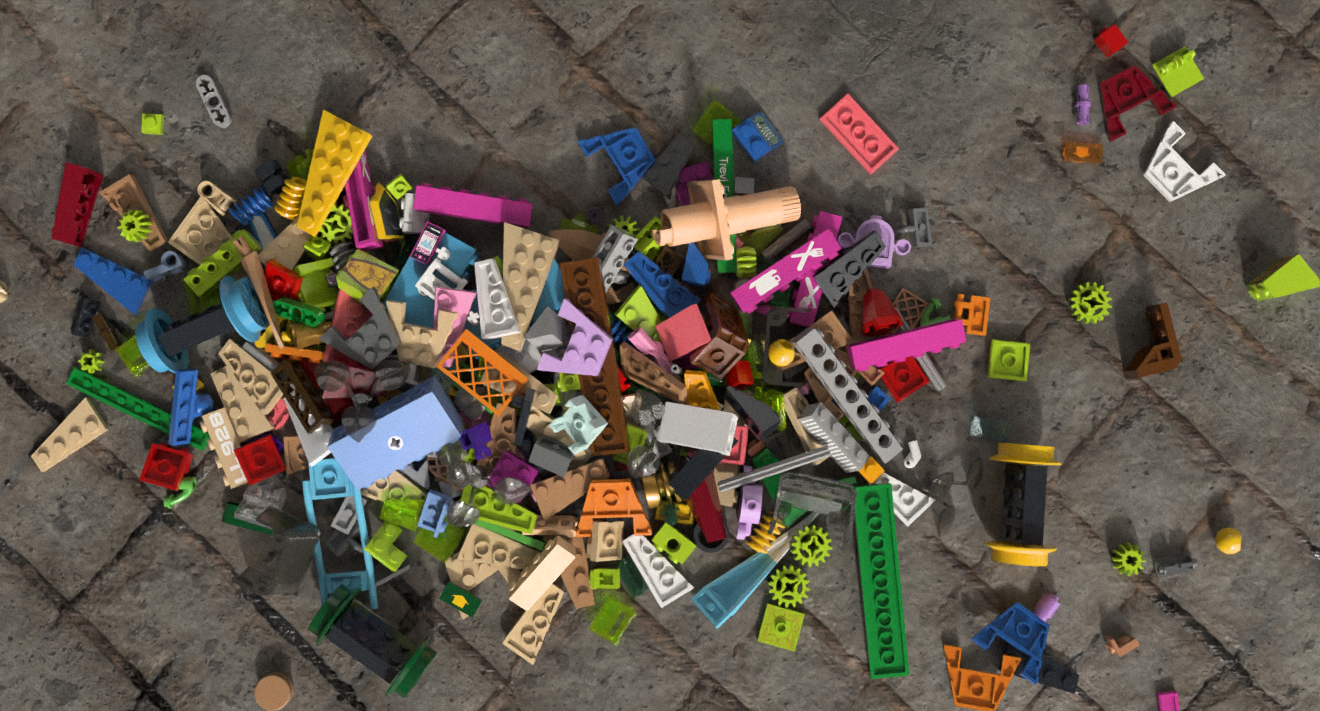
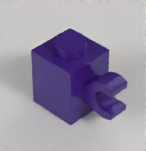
[460,422,493,460]

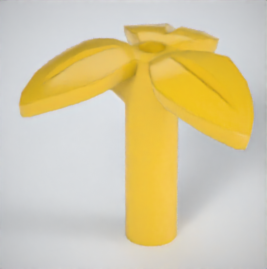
[273,319,295,348]

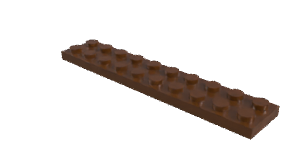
[560,257,631,456]

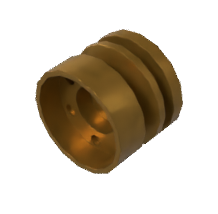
[641,462,682,509]

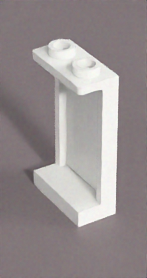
[657,402,738,456]

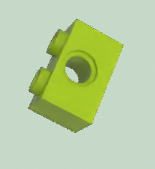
[652,521,696,564]

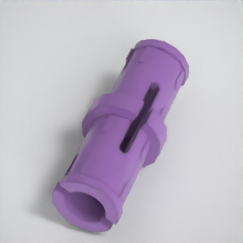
[1075,84,1091,125]

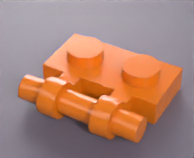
[952,294,991,336]

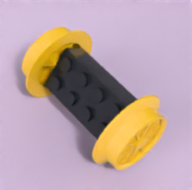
[984,443,1062,566]

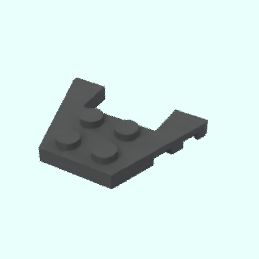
[319,287,402,370]

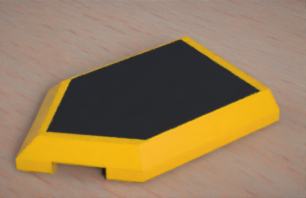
[370,183,404,240]

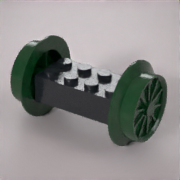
[308,584,438,699]

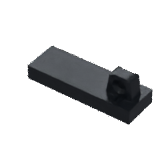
[512,388,536,446]

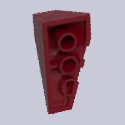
[677,467,727,542]

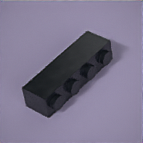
[666,437,738,501]

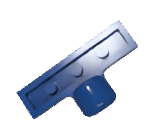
[168,368,214,446]

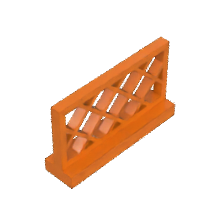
[436,329,528,416]

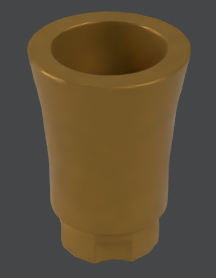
[291,321,331,350]

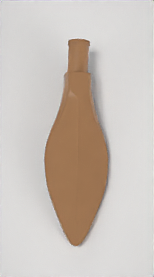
[549,230,631,274]
[233,236,285,349]

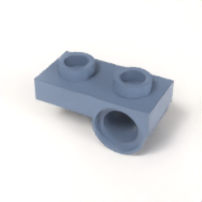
[144,251,189,282]

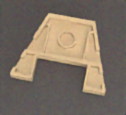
[386,300,458,368]
[445,551,522,619]

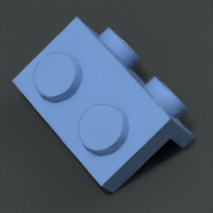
[417,489,453,538]

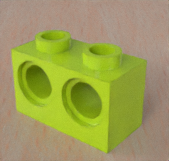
[633,216,667,261]

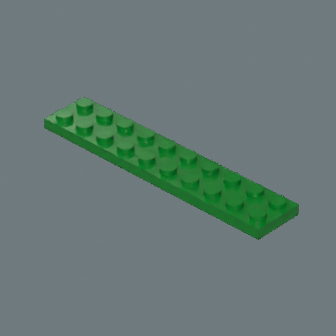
[852,483,909,679]

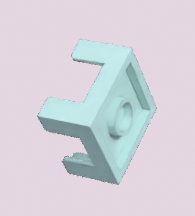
[549,395,608,454]

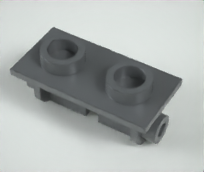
[1153,552,1198,578]

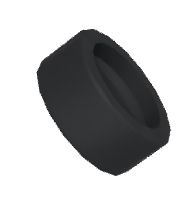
[692,522,729,553]

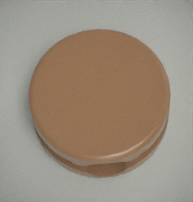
[254,672,294,711]

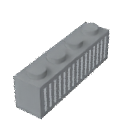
[797,402,870,473]

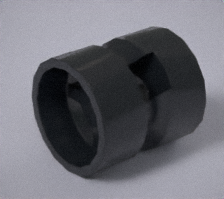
[255,160,288,196]

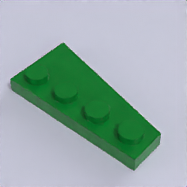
[751,446,816,528]

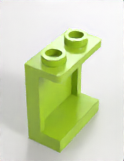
[291,258,338,313]

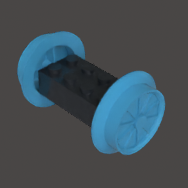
[135,276,270,373]

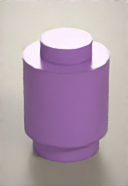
[1032,592,1061,622]

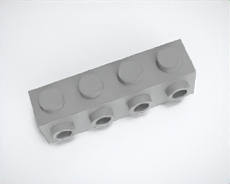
[592,225,638,293]

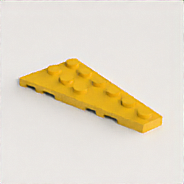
[297,110,372,237]

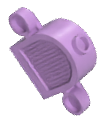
[837,215,911,269]
[736,465,763,540]

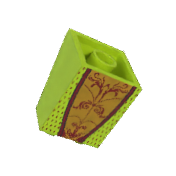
[336,249,399,309]
[1246,254,1320,301]

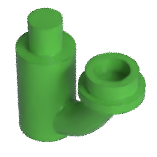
[919,298,951,327]
[164,476,197,509]

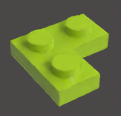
[364,518,407,573]

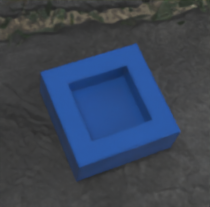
[867,386,891,411]

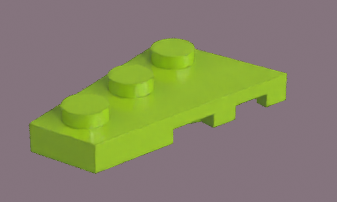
[615,285,663,345]

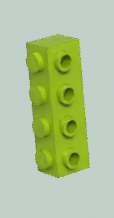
[183,229,263,299]

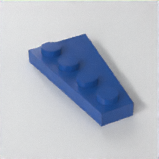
[73,248,153,315]
[623,252,702,319]

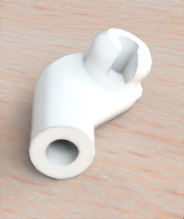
[904,440,921,468]

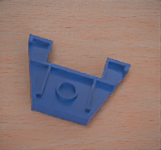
[578,127,656,206]
[971,602,1050,685]

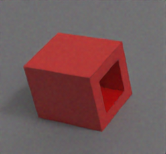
[1094,24,1129,58]
[724,359,754,390]

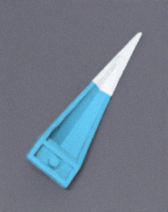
[691,510,820,629]

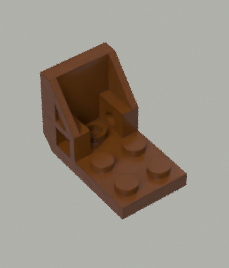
[690,292,749,380]
[1123,302,1182,379]

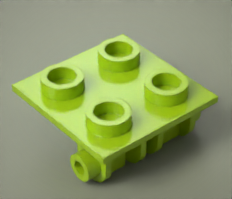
[1152,46,1204,97]

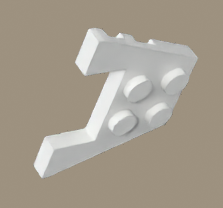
[1143,121,1226,202]

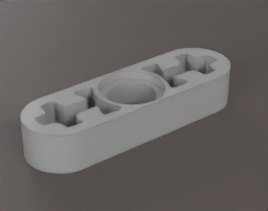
[196,75,232,128]

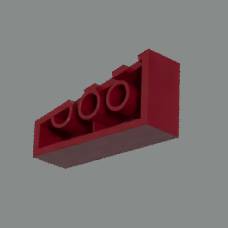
[51,162,104,247]

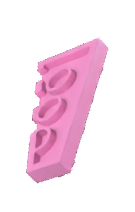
[433,287,477,367]

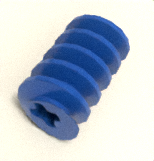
[228,185,273,225]
[611,319,639,351]

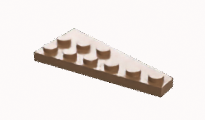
[472,402,517,531]

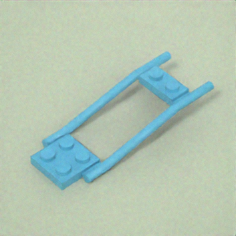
[302,458,378,609]

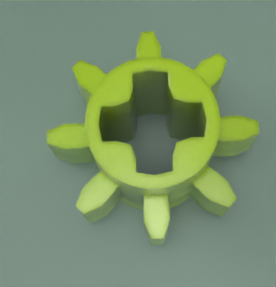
[78,349,106,373]

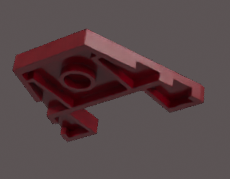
[1098,65,1177,143]

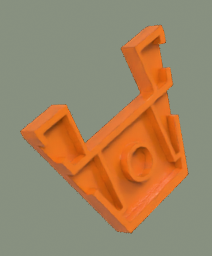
[576,479,652,537]
[944,644,1021,711]

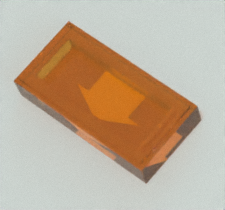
[1062,142,1103,164]

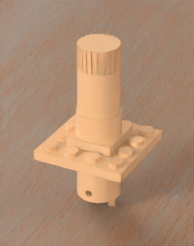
[652,179,801,260]

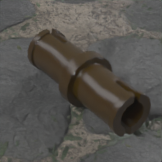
[92,312,123,352]

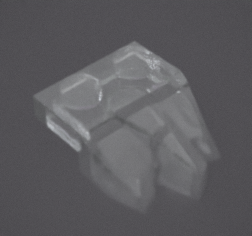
[234,479,286,529]

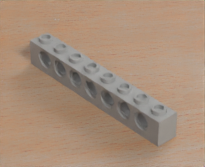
[791,327,903,464]

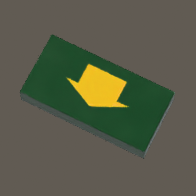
[439,581,483,618]

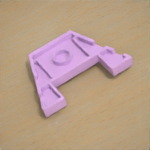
[537,298,613,376]

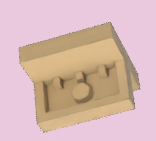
[586,519,624,562]

